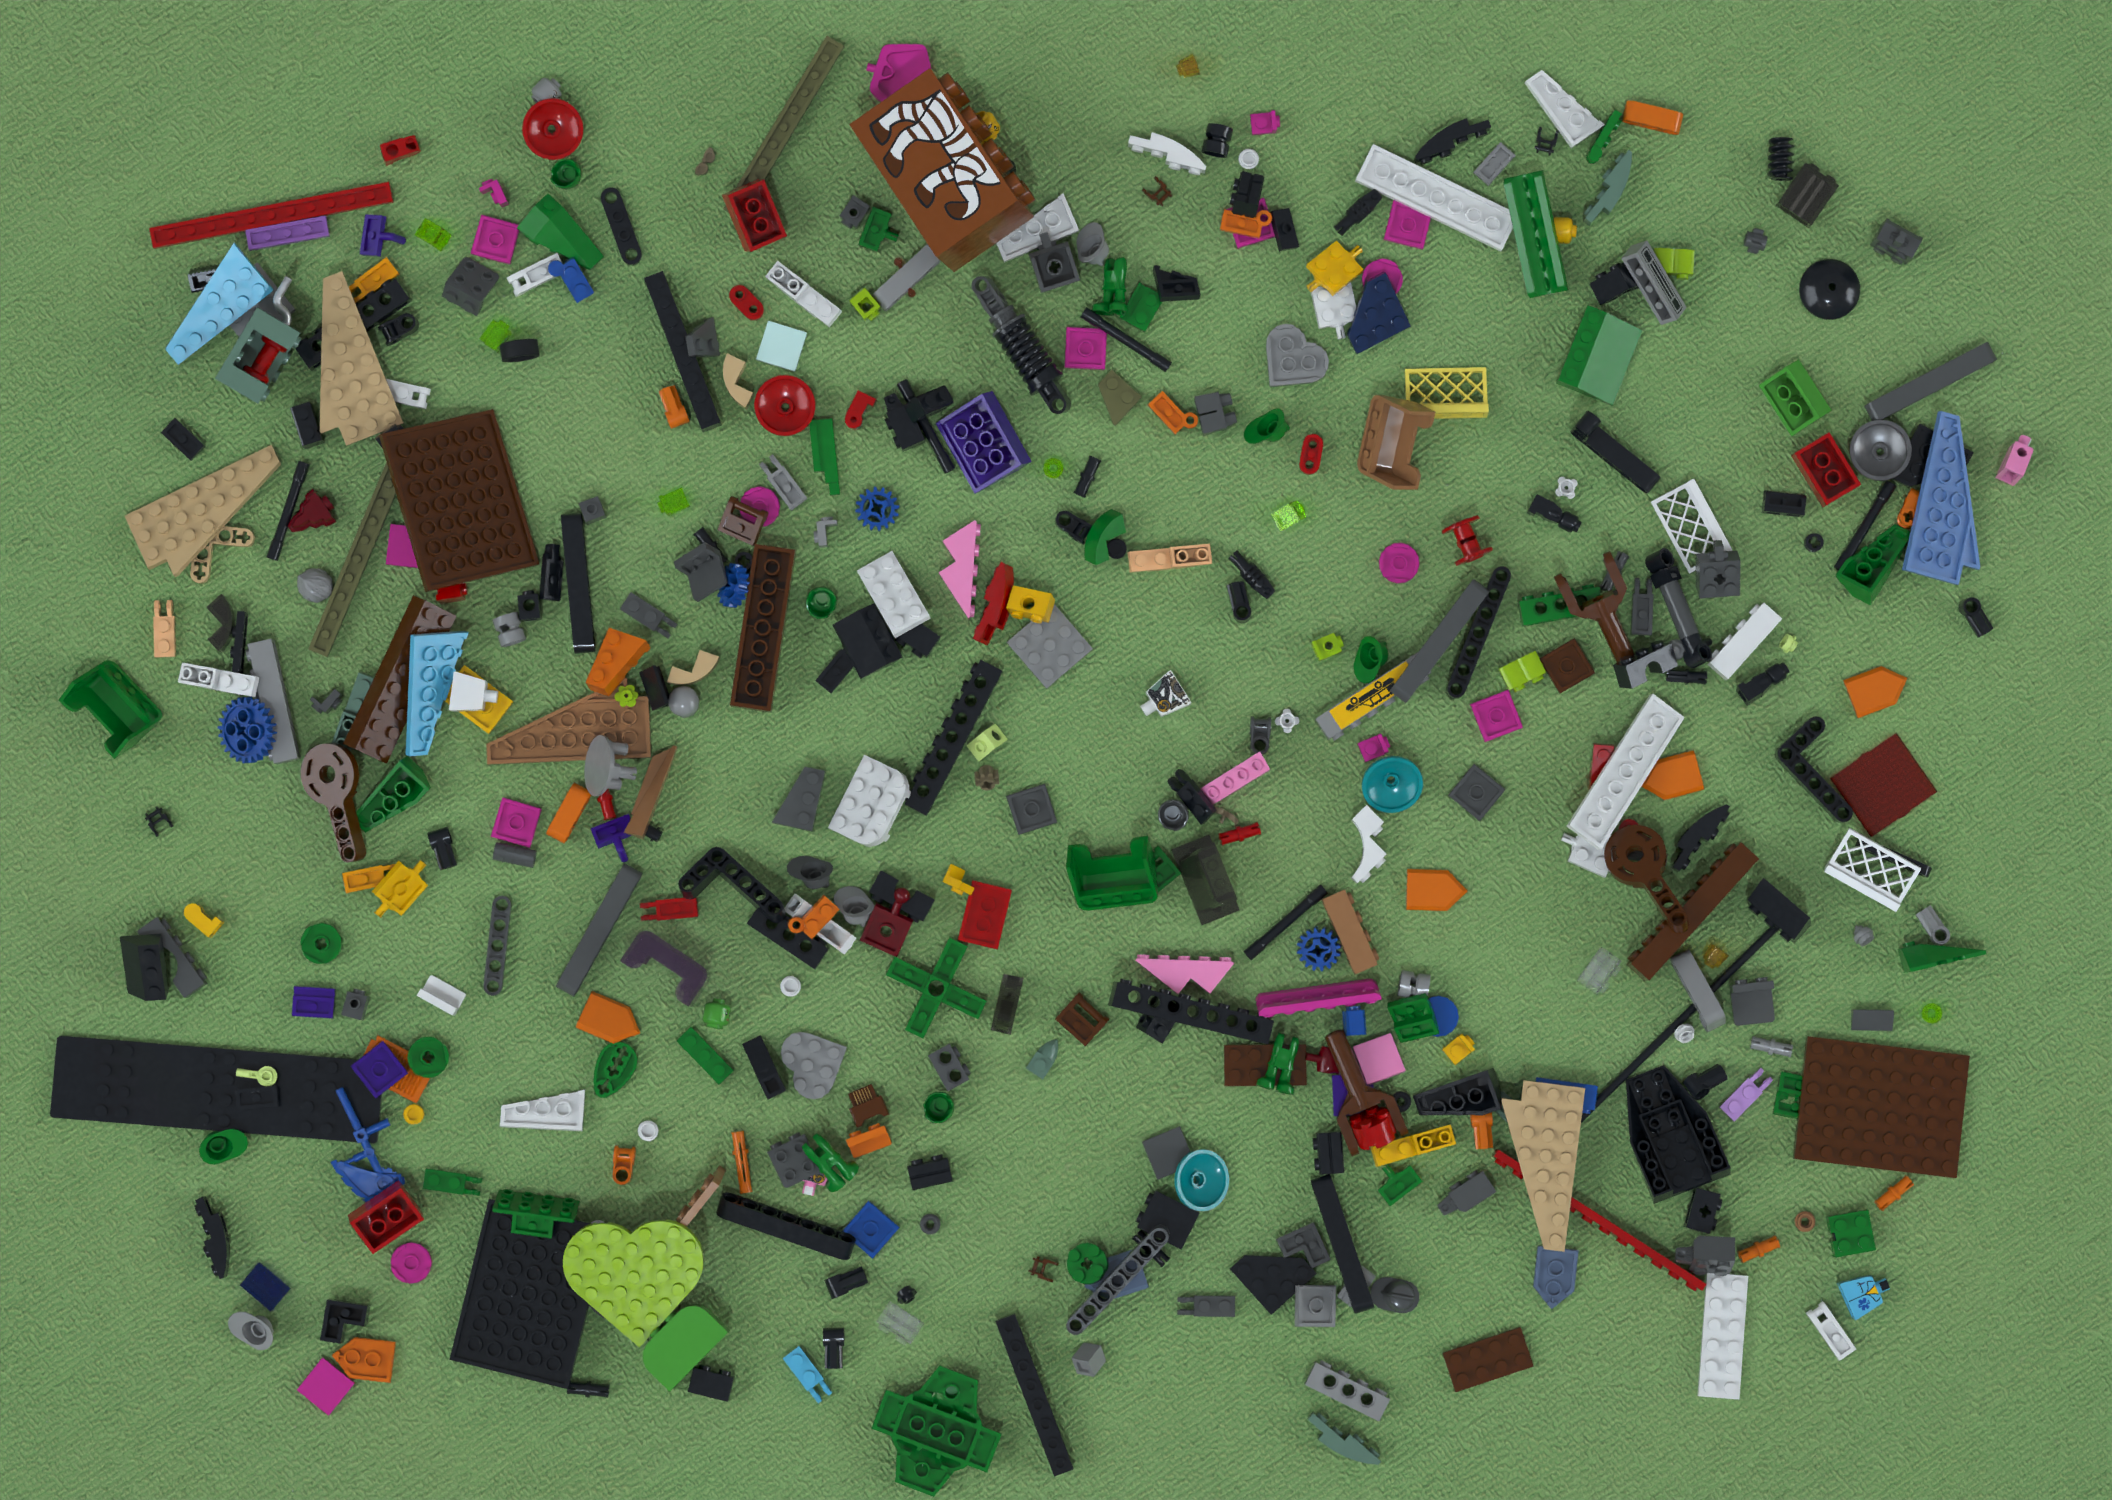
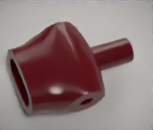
[1305,1046,1339,1074]

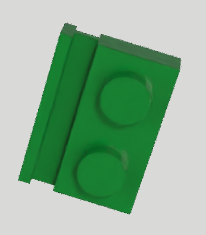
[1119,282,1162,333]

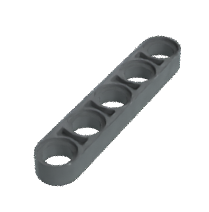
[483,896,512,996]

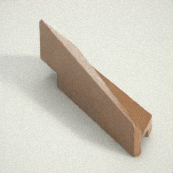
[624,745,678,840]

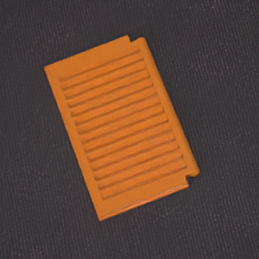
[363,1035,430,1104]

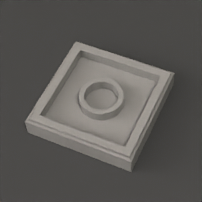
[1294,1285,1336,1327]

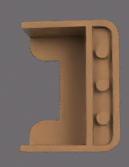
[1357,395,1436,490]

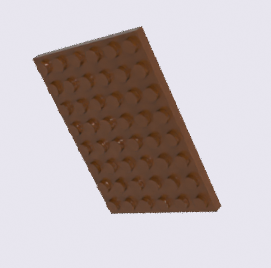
[379,409,539,592]
[1793,1036,1970,1178]

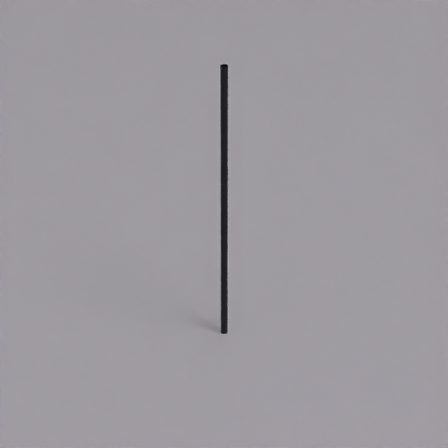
[1581,927,1778,1123]

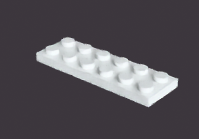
[1697,1273,1748,1400]

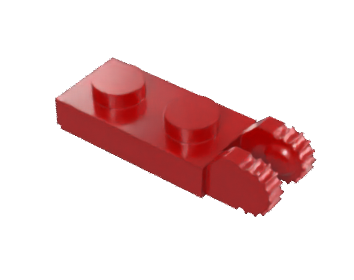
[640,897,698,921]

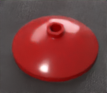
[522,98,583,160]
[754,375,816,436]

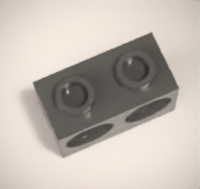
[928,1044,971,1091]

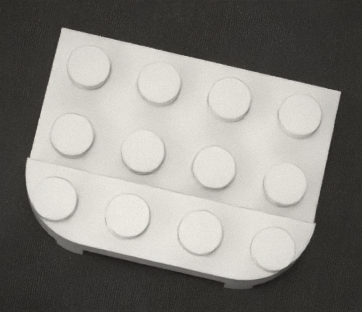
[828,755,911,847]

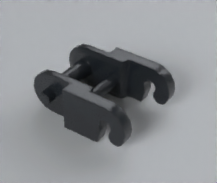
[1535,127,1559,156]
[145,806,174,837]

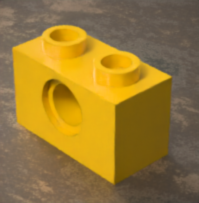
[1006,585,1055,624]

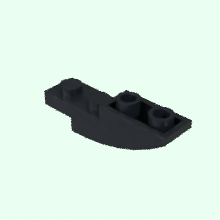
[1414,118,1491,165]
[1671,804,1730,872]
[194,1196,230,1279]

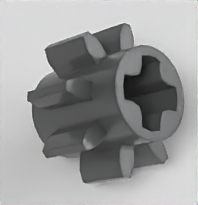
[1743,228,1768,254]

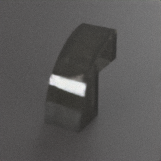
[206,594,235,653]
[991,974,1024,1035]

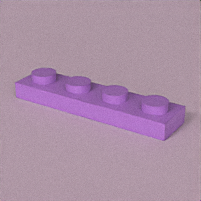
[245,216,330,251]

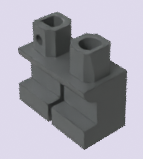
[1194,392,1237,436]

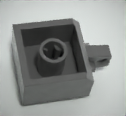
[1870,218,1923,265]
[1028,232,1080,293]
[1696,540,1741,599]
[1675,1236,1735,1276]

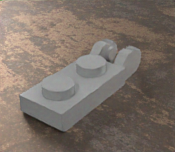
[759,454,807,511]

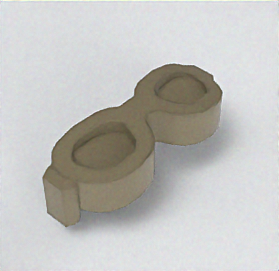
[695,147,715,176]
[1215,807,1239,827]

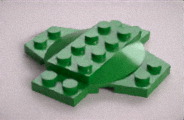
[871,1365,1002,1497]

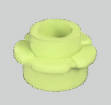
[1779,634,1798,653]

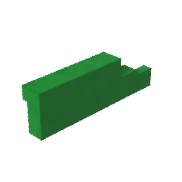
[809,418,840,496]

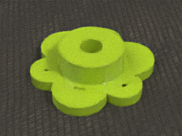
[614,685,638,707]

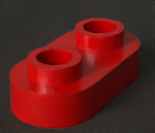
[729,285,764,321]
[1299,434,1323,475]

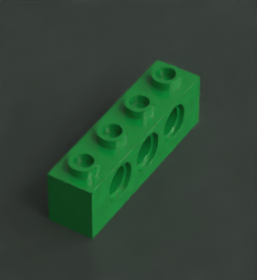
[1517,584,1601,627]

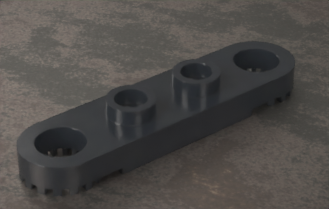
[601,188,642,266]

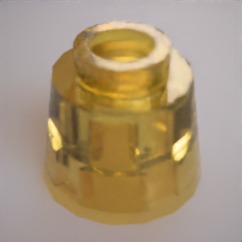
[1176,53,1201,78]
[1703,943,1729,969]

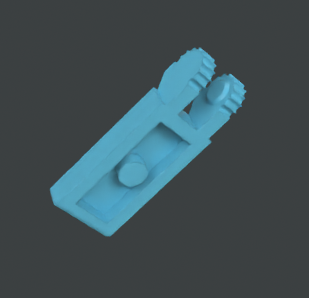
[783,1346,832,1404]

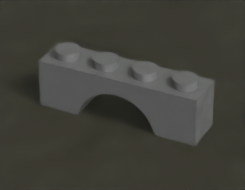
[137,917,207,998]

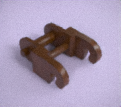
[1142,176,1172,206]
[1028,1256,1059,1282]

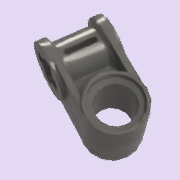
[1250,716,1271,756]

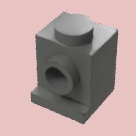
[840,195,871,229]

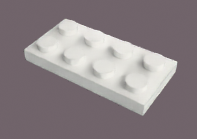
[857,551,931,638]

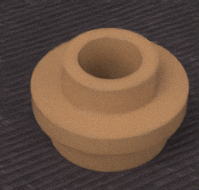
[1794,1211,1815,1232]

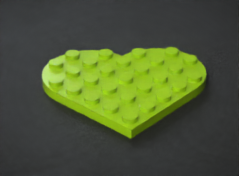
[563,1220,704,1348]

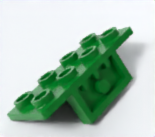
[492,1189,580,1239]

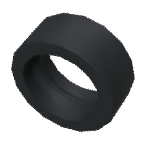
[500,339,540,362]

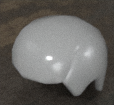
[668,686,700,718]

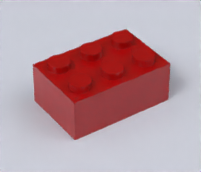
[722,179,787,252]
[1791,432,1861,508]
[348,1180,424,1254]

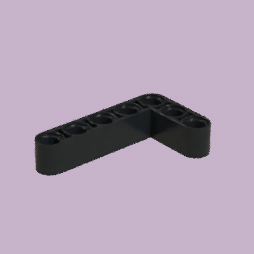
[1570,411,1661,494]
[1775,716,1853,823]
[678,847,786,923]

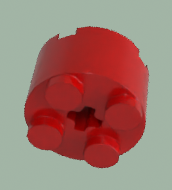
[1349,1105,1397,1150]

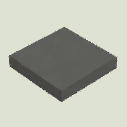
[1448,764,1505,821]
[1006,784,1057,835]
[1142,1126,1190,1180]

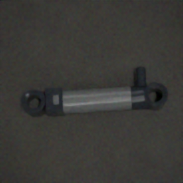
[1645,548,1712,668]

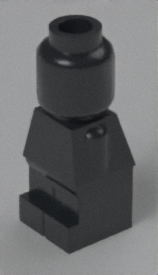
[1527,494,1582,533]
[1736,662,1789,706]

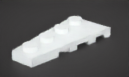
[1525,70,1605,148]
[996,194,1079,263]
[500,1090,585,1131]

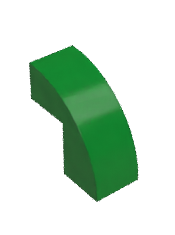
[1084,509,1126,565]

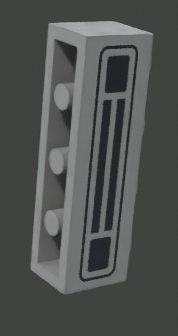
[1621,240,1687,325]

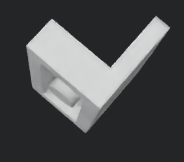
[417,975,466,1016]

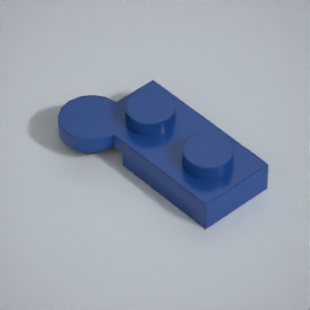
[548,257,594,303]

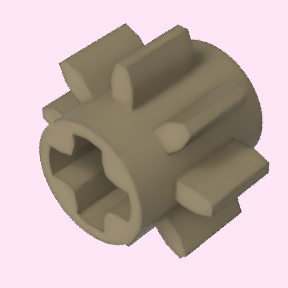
[974,765,999,791]

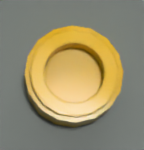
[403,1104,425,1125]

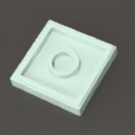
[756,321,807,372]

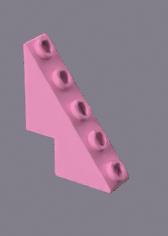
[939,520,981,620]
[1200,752,1270,805]
[1135,955,1234,995]

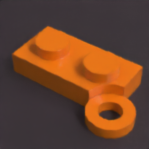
[1220,209,1272,239]
[1147,391,1198,435]
[788,895,840,939]

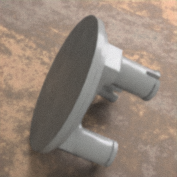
[584,735,637,797]

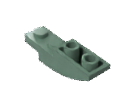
[1583,150,1632,226]
[332,671,374,752]
[1307,1412,1381,1465]

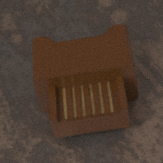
[848,1084,889,1128]

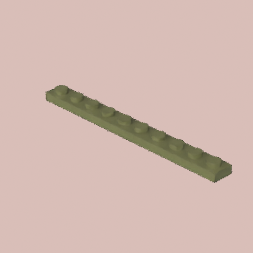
[723,36,844,213]
[308,462,396,657]

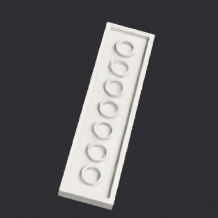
[1355,144,1513,252]
[1567,694,1685,850]

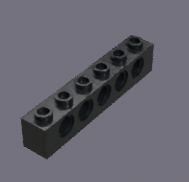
[296,279,412,371]

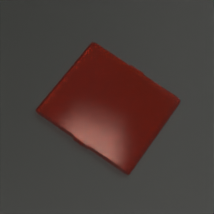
[1830,733,1937,837]

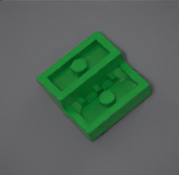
[1387,993,1439,1043]
[1772,1071,1802,1119]

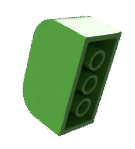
[643,1304,730,1392]

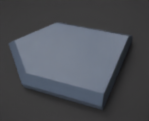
[1533,1246,1579,1309]
[1084,1250,1149,1299]

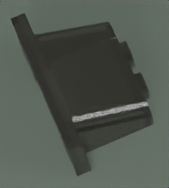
[1171,835,1240,926]

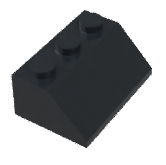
[832,603,903,679]
[1748,878,1811,944]
[120,934,169,1001]

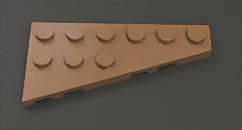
[676,1165,726,1227]

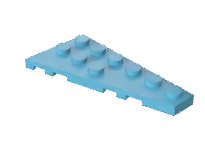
[165,243,273,365]
[406,631,469,756]

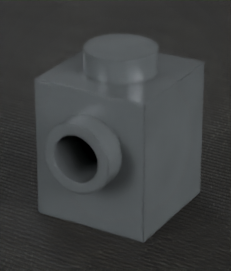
[341,989,370,1020]

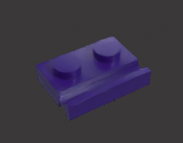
[292,986,336,1019]

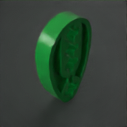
[593,1042,638,1098]

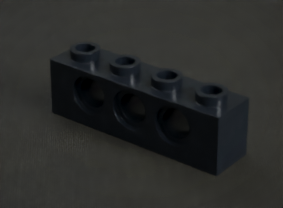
[747,908,829,970]

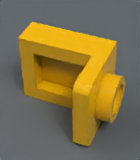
[942,864,974,895]

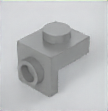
[814,517,838,548]

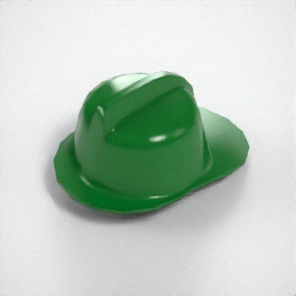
[1244,408,1290,444]
[1353,636,1389,683]
[199,1129,248,1165]

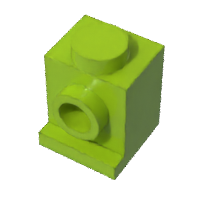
[849,288,881,321]
[1311,633,1344,662]

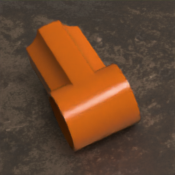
[659,385,690,429]
[1470,1112,1493,1149]

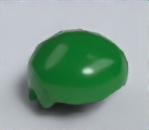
[550,158,581,190]
[806,586,837,619]
[923,1092,954,1123]

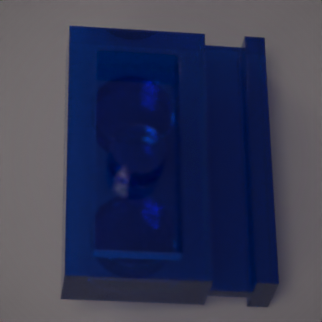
[240,1262,291,1311]

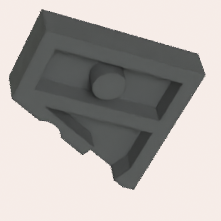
[685,317,720,357]

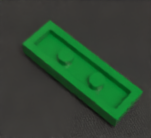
[677,1027,734,1085]

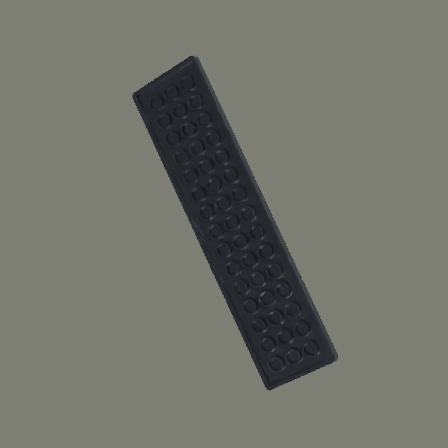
[50,1036,382,1143]

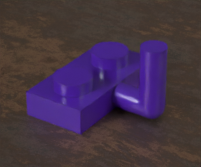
[360,214,406,257]
[591,814,631,862]

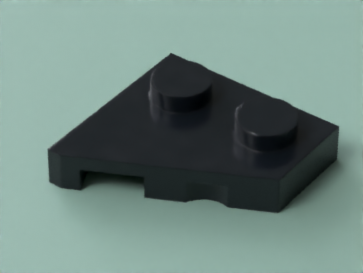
[1153,265,1201,302]

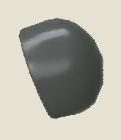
[1158,799,1189,831]

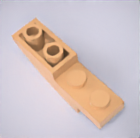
[1128,544,1212,573]

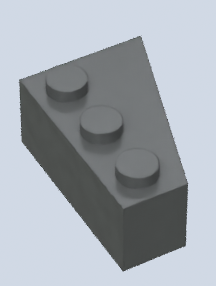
[772,767,826,832]

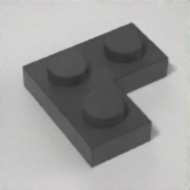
[1276,1222,1331,1269]

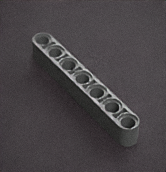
[1864,342,1997,421]
[1390,579,1490,703]
[556,863,643,997]
[1066,1224,1170,1335]

